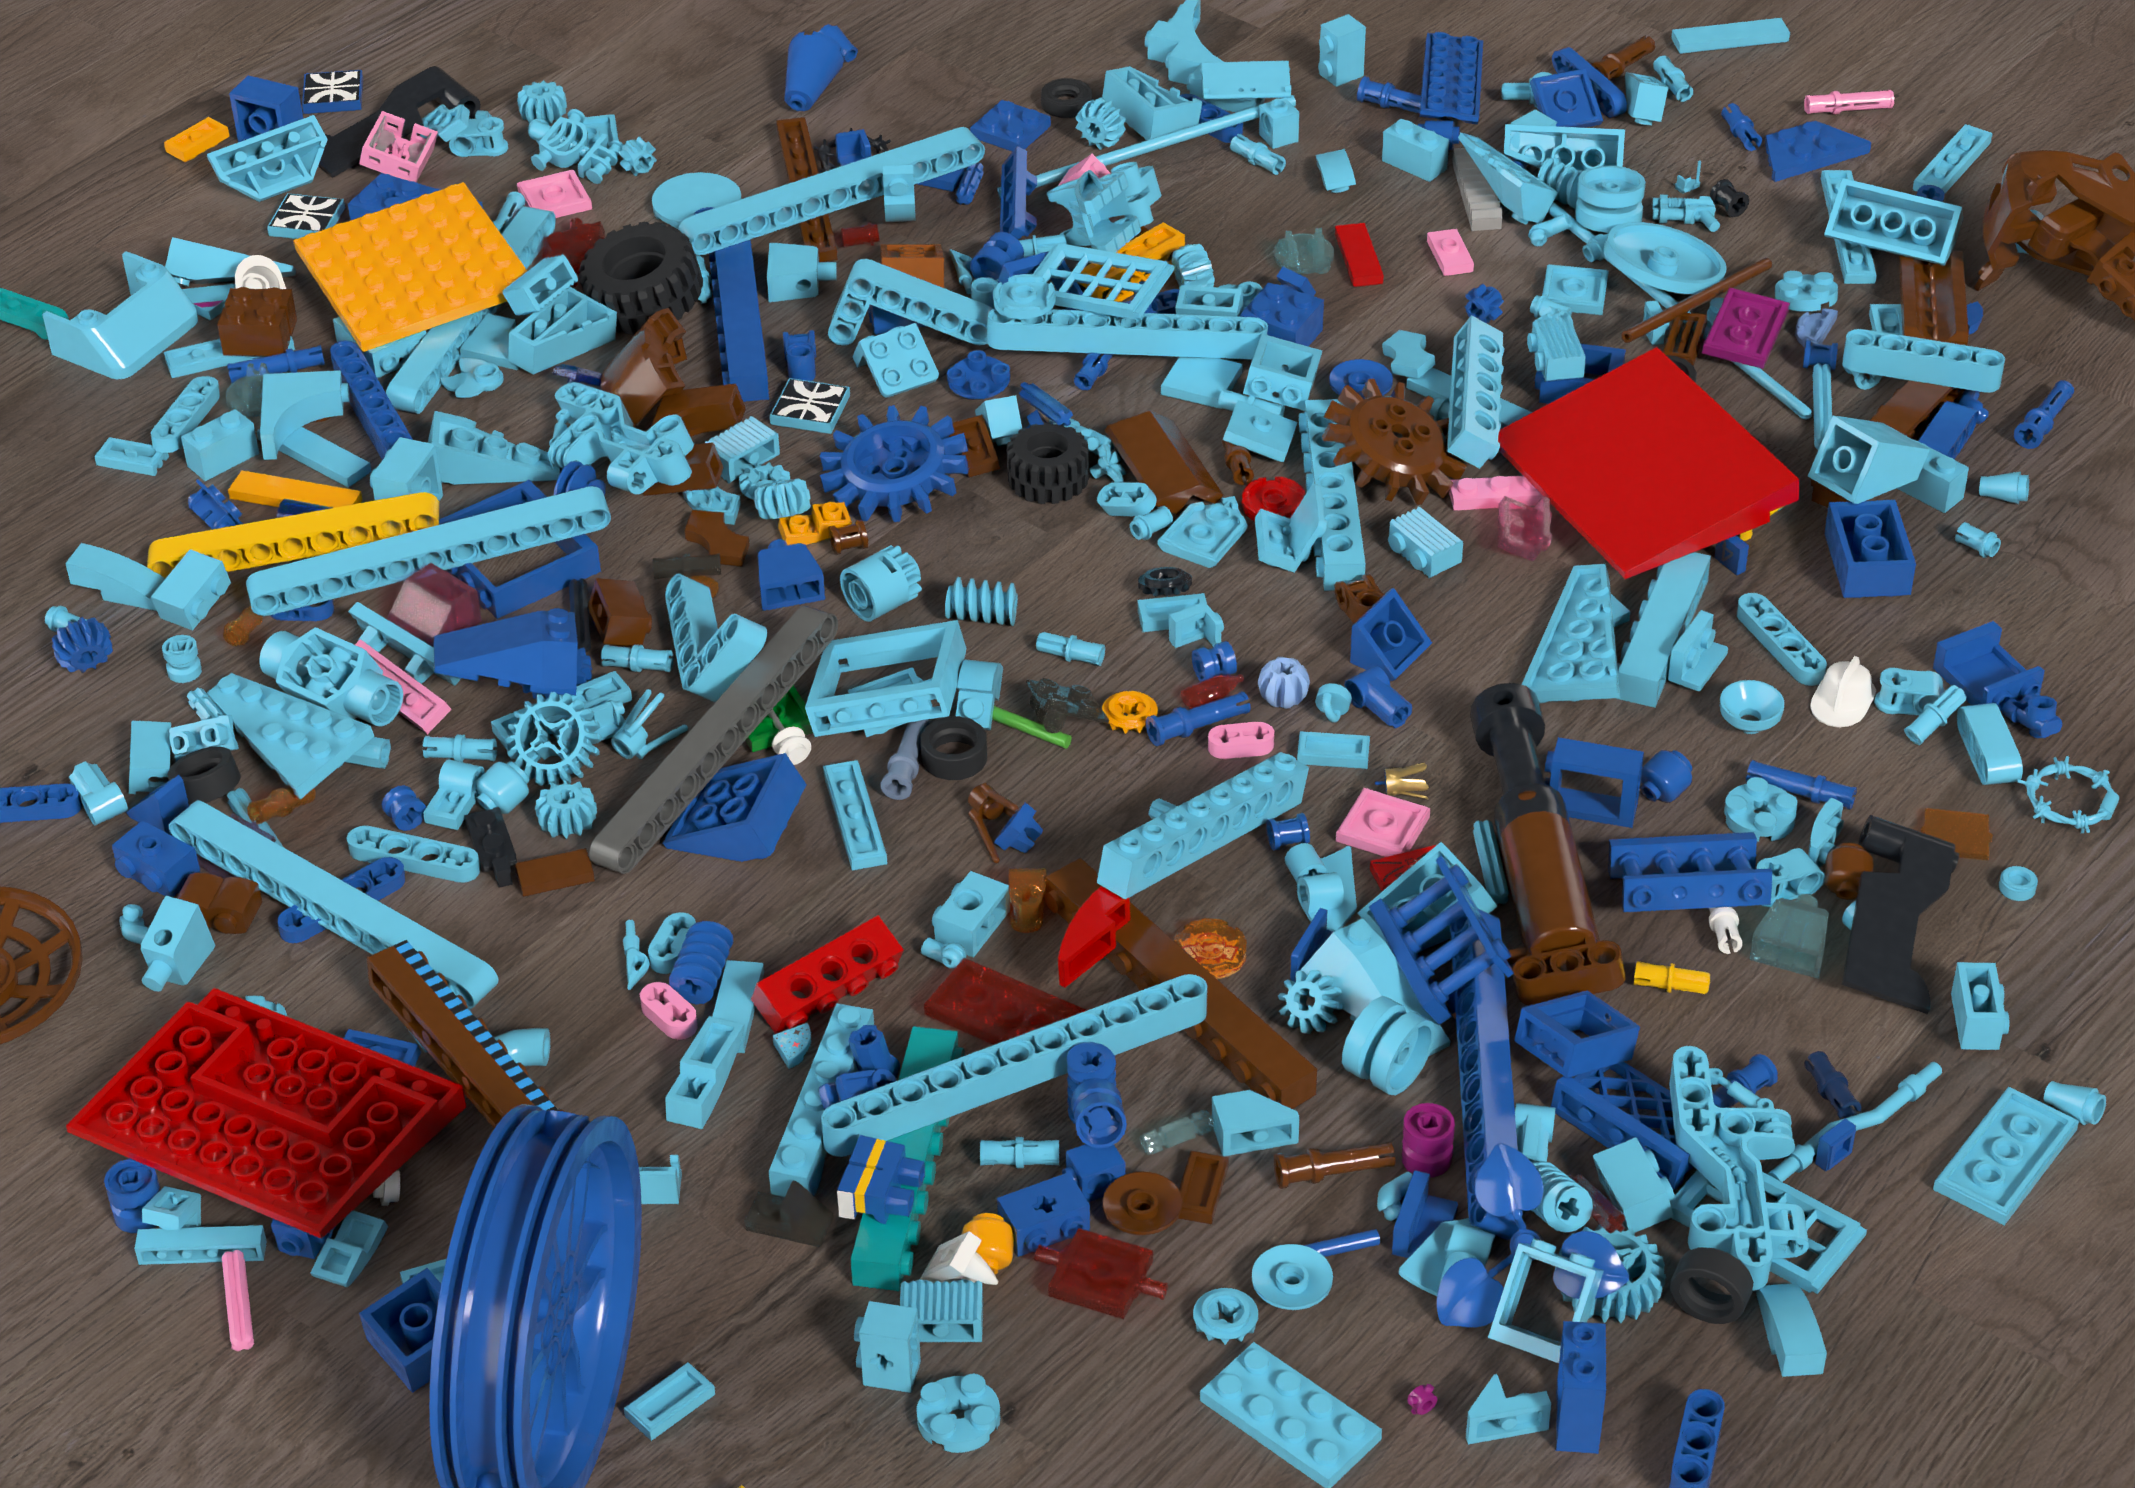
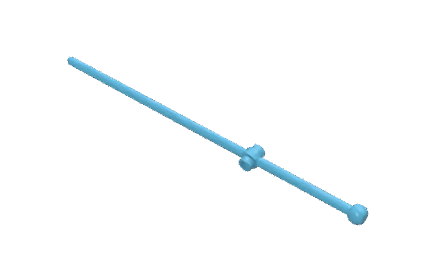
[1548,202,1812,420]

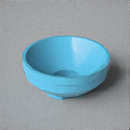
[1720,680,1784,734]

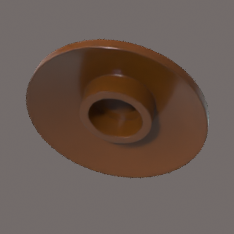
[1103,1172,1182,1235]

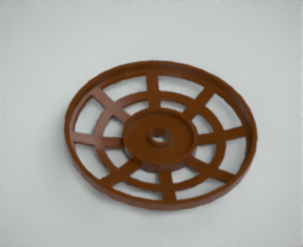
[0,886,83,1044]

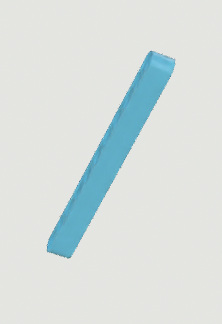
[678,127,985,255]
[386,206,556,414]
[246,486,611,616]
[169,800,499,1009]
[821,974,1207,1157]

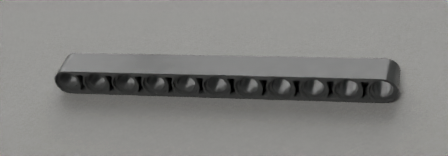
[589,606,838,874]

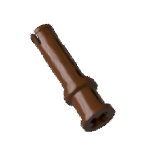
[1591,35,1655,80]
[1274,1142,1396,1189]

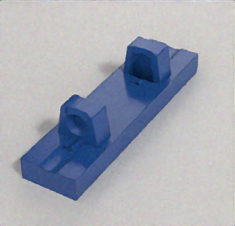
[1000,146,1037,239]

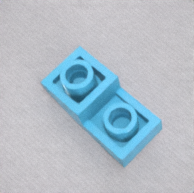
[1316,149,1356,193]
[1808,797,1844,868]

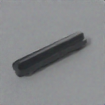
[569,578,591,653]

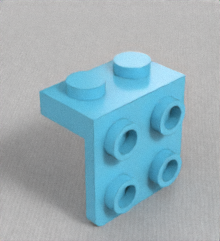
[852,323,939,397]
[1255,484,1327,573]

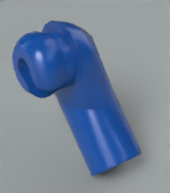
[1958,389,1989,424]

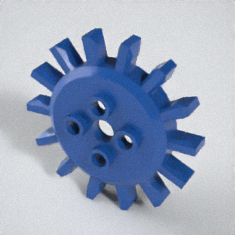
[820,405,969,522]

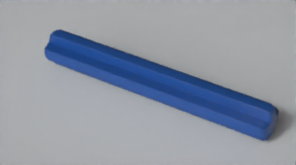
[1018,382,1073,427]

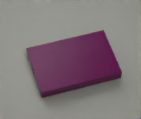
[1702,288,1790,369]

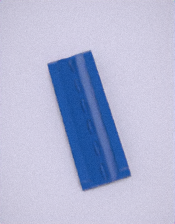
[1419,32,1483,125]

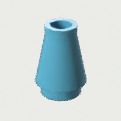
[1979,471,2029,504]
[2044,1081,2106,1125]

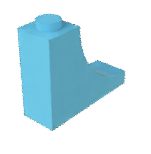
[260,370,349,460]

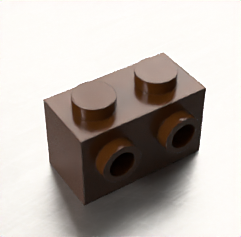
[588,578,652,647]

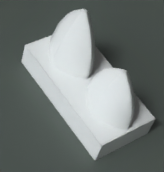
[920,1231,998,1285]

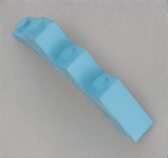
[1145,0,1265,113]

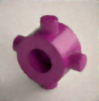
[1407,1384,1437,1415]

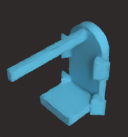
[1674,161,1701,194]

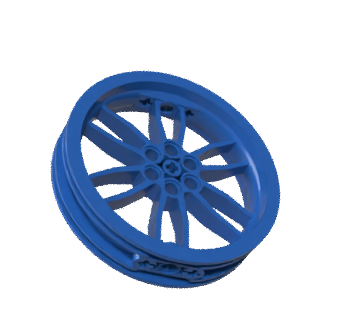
[429,1104,642,1488]

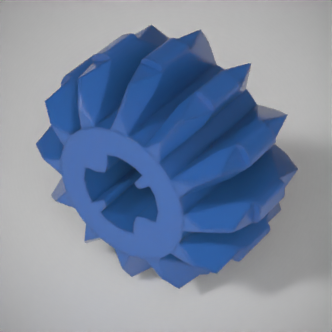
[51,617,113,673]

